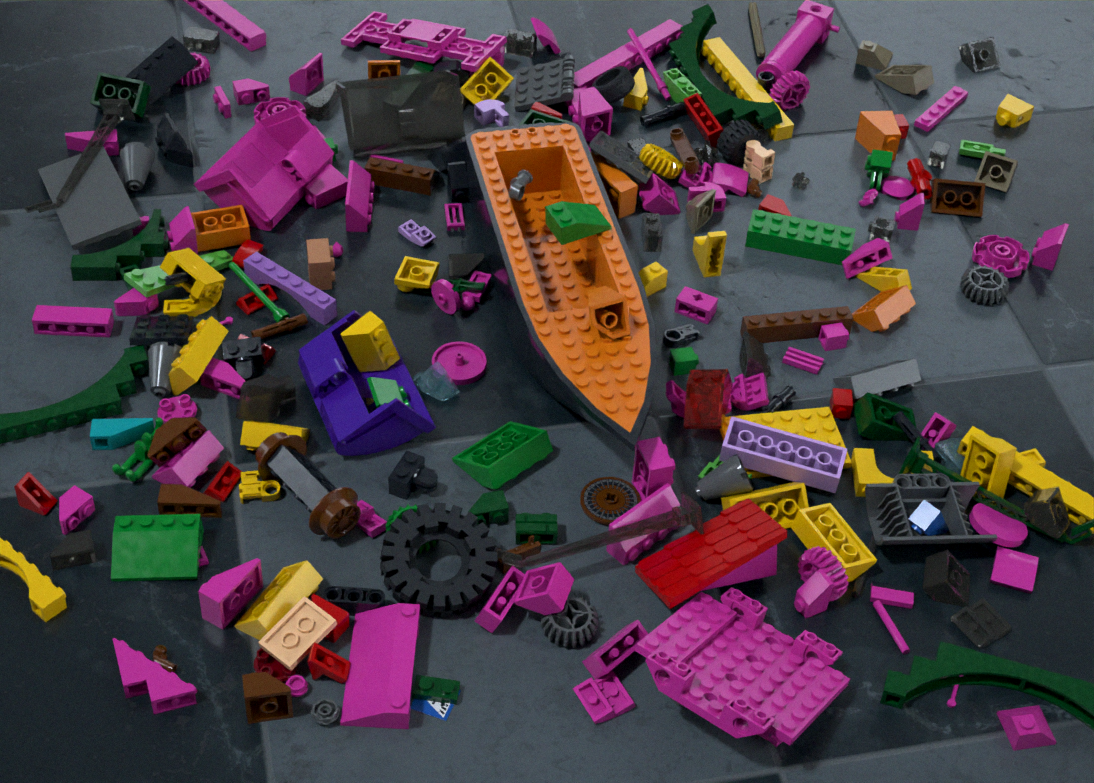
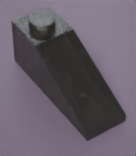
[303,79,340,122]

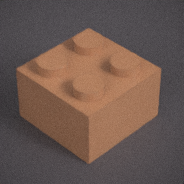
[306,238,335,290]

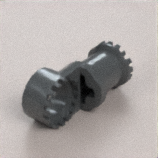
[508,169,533,201]

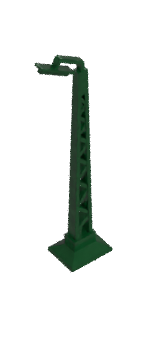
[898,436,1094,544]

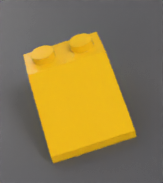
[459,57,514,105]

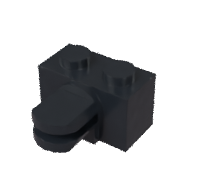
[222,337,266,382]
[388,450,438,500]

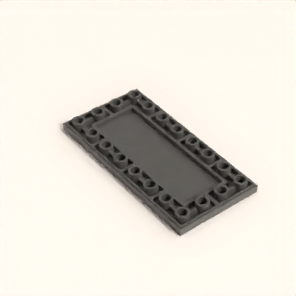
[38,146,142,250]

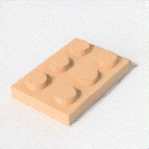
[258,596,337,671]

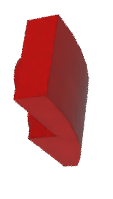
[232,239,264,268]

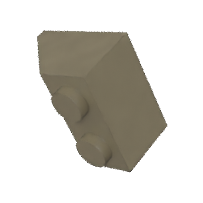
[974,151,1018,192]

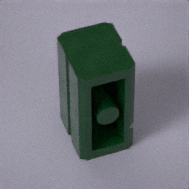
[515,512,558,544]

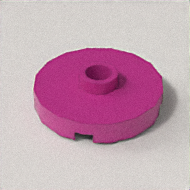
[431,279,461,315]

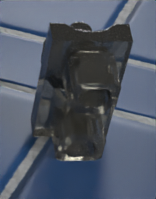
[694,140,720,169]

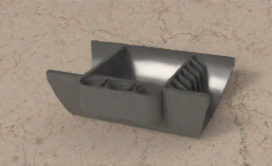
[865,473,997,545]

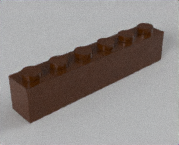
[740,306,854,345]

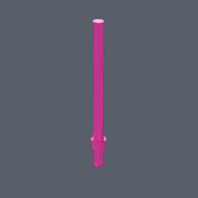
[627,28,672,101]

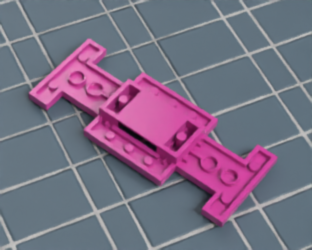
[341,11,507,72]

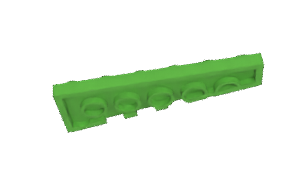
[124,250,233,298]

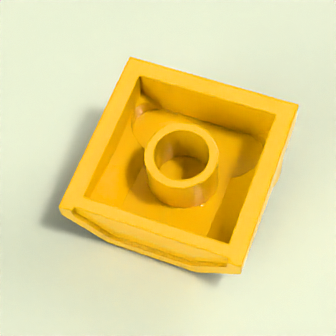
[394,256,440,292]

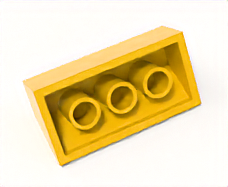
[169,316,228,396]
[721,482,809,529]
[791,503,877,582]
[235,560,323,640]

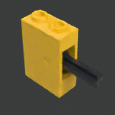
[160,248,226,300]

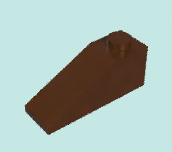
[157,484,222,518]

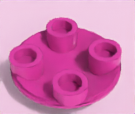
[881,176,914,201]
[157,394,197,424]

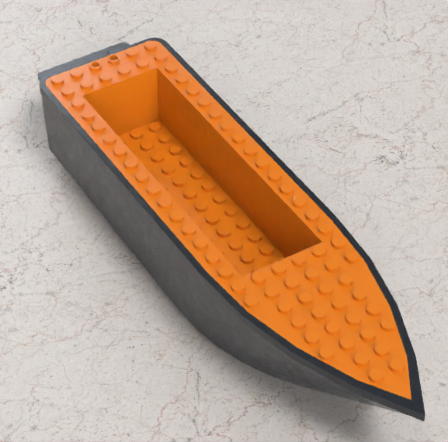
[465,122,657,451]

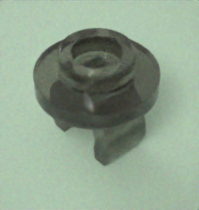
[792,172,810,191]

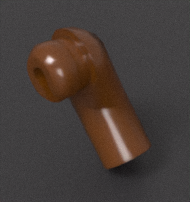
[747,178,762,198]
[152,645,177,673]

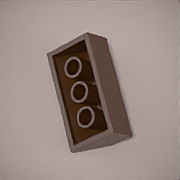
[364,157,440,196]

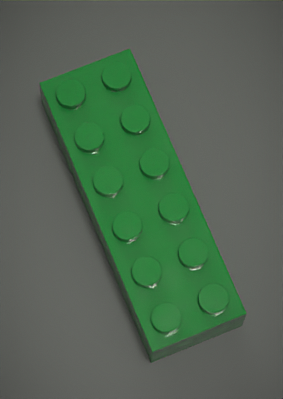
[745,209,856,265]

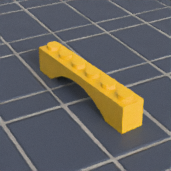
[0,538,67,622]

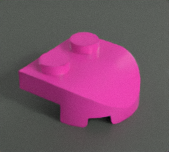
[678,162,712,188]
[726,372,769,411]

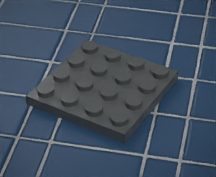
[588,131,654,184]

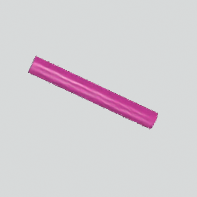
[873,600,910,655]

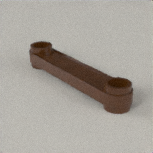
[670,128,699,174]

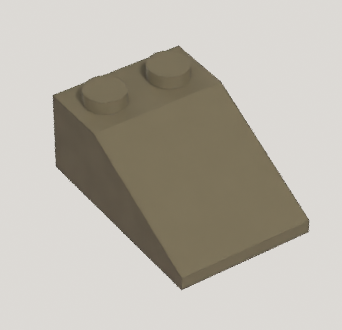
[875,65,934,96]

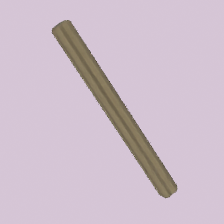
[748,2,766,58]

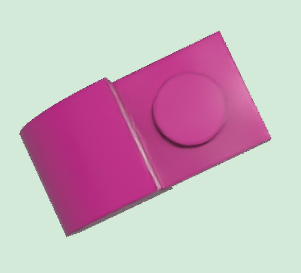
[687,182,726,212]

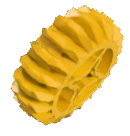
[639,144,683,179]

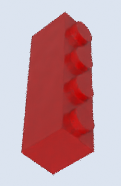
[683,93,723,150]

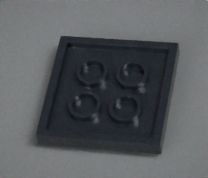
[129,314,194,345]

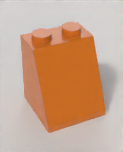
[855,111,901,161]

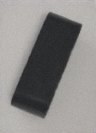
[322,586,385,616]

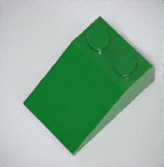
[545,201,612,245]

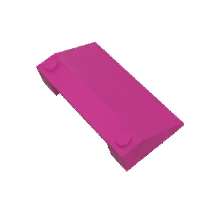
[340,603,420,729]

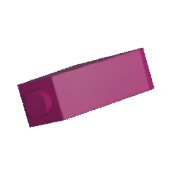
[305,164,348,209]

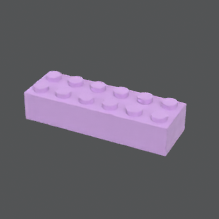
[719,416,847,493]

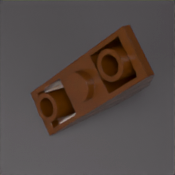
[147,417,207,467]

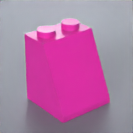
[578,87,613,142]

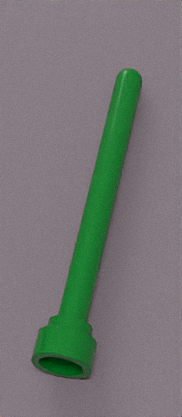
[229,262,290,322]

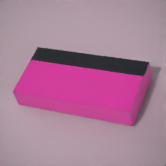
[870,581,914,609]

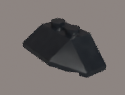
[155,113,194,167]

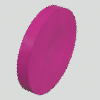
[432,341,487,385]
[969,503,1028,547]

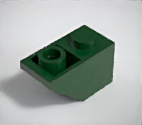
[468,490,509,525]

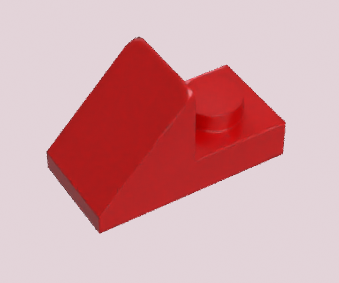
[308,642,351,684]

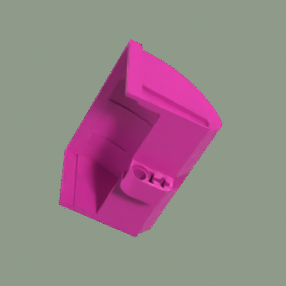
[193,105,334,231]

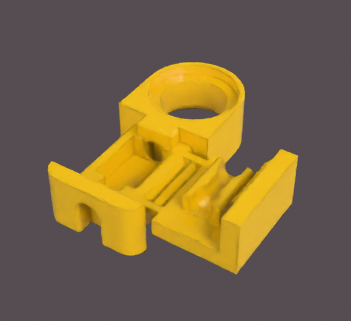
[239,470,281,504]

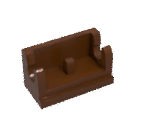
[495,535,541,574]

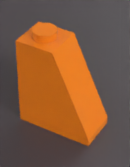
[588,286,631,339]

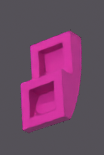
[356,500,387,538]

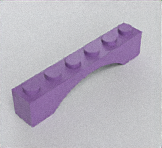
[243,252,337,325]

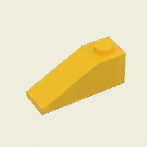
[623,68,649,111]
[638,262,668,297]
[855,267,912,291]

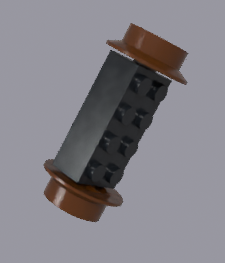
[256,432,361,539]

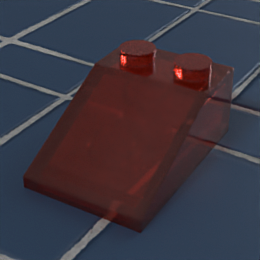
[684,369,733,429]

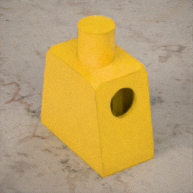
[995,94,1034,128]

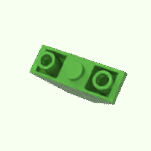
[663,68,702,103]

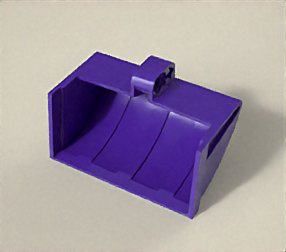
[298,310,436,456]

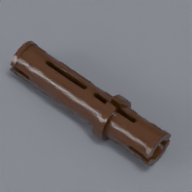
[251,313,308,339]

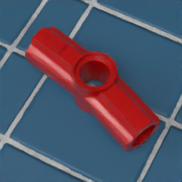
[907,158,932,199]

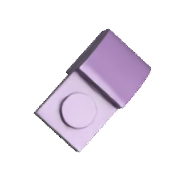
[474,100,509,127]

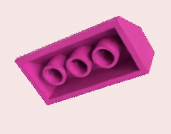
[345,160,374,232]
[606,483,683,565]

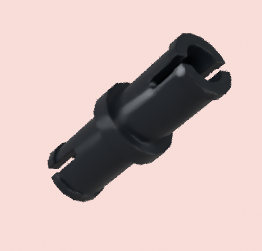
[763,385,796,413]

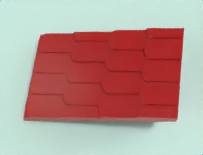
[635,498,787,609]

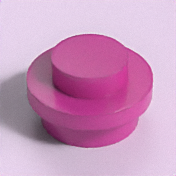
[286,675,308,697]

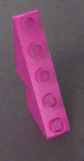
[113,638,198,714]

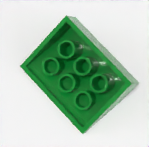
[452,421,553,490]
[111,514,204,581]

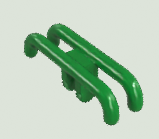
[112,417,164,482]

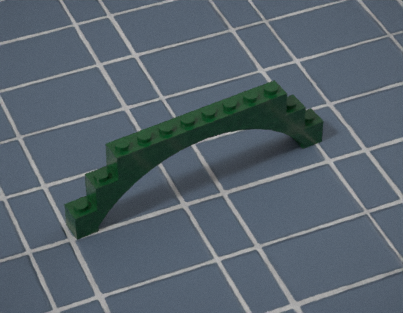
[669,4,783,130]
[0,345,149,444]
[880,641,1094,731]

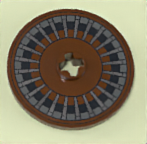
[580,477,641,525]

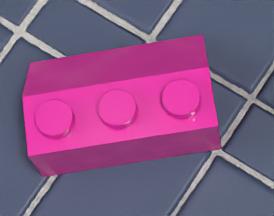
[152,430,224,488]

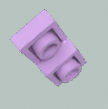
[398,219,436,247]

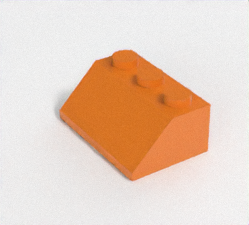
[852,285,916,332]

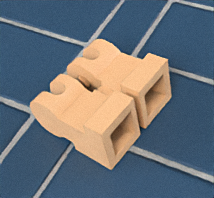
[743,140,775,184]

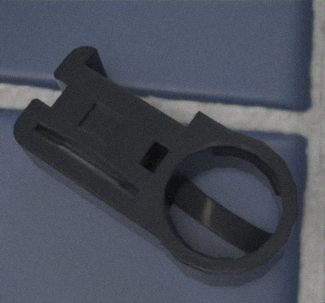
[663,324,700,348]

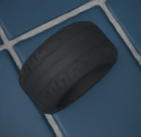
[592,66,635,104]

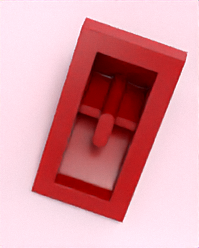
[14,472,58,516]

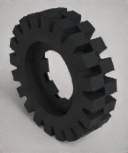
[380,503,497,618]

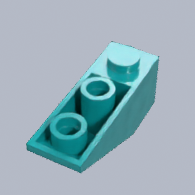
[90,418,155,450]

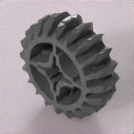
[960,265,1009,305]
[541,594,599,648]

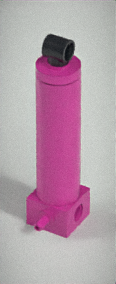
[756,0,840,93]

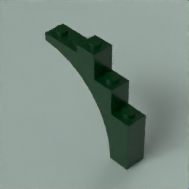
[70,209,169,281]

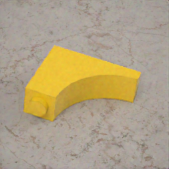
[692,231,727,278]

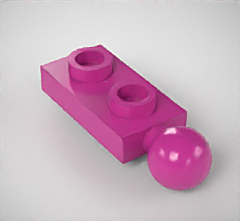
[461,271,492,311]

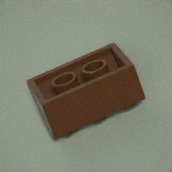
[930,178,986,217]

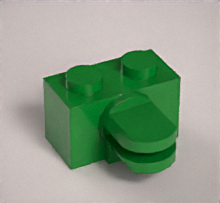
[864,149,893,191]

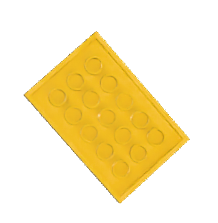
[718,407,852,478]

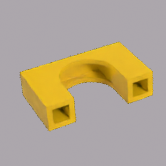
[851,448,934,497]

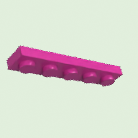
[914,86,968,132]

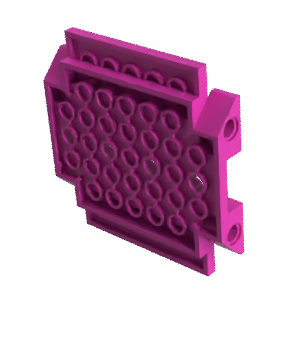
[634,587,850,745]

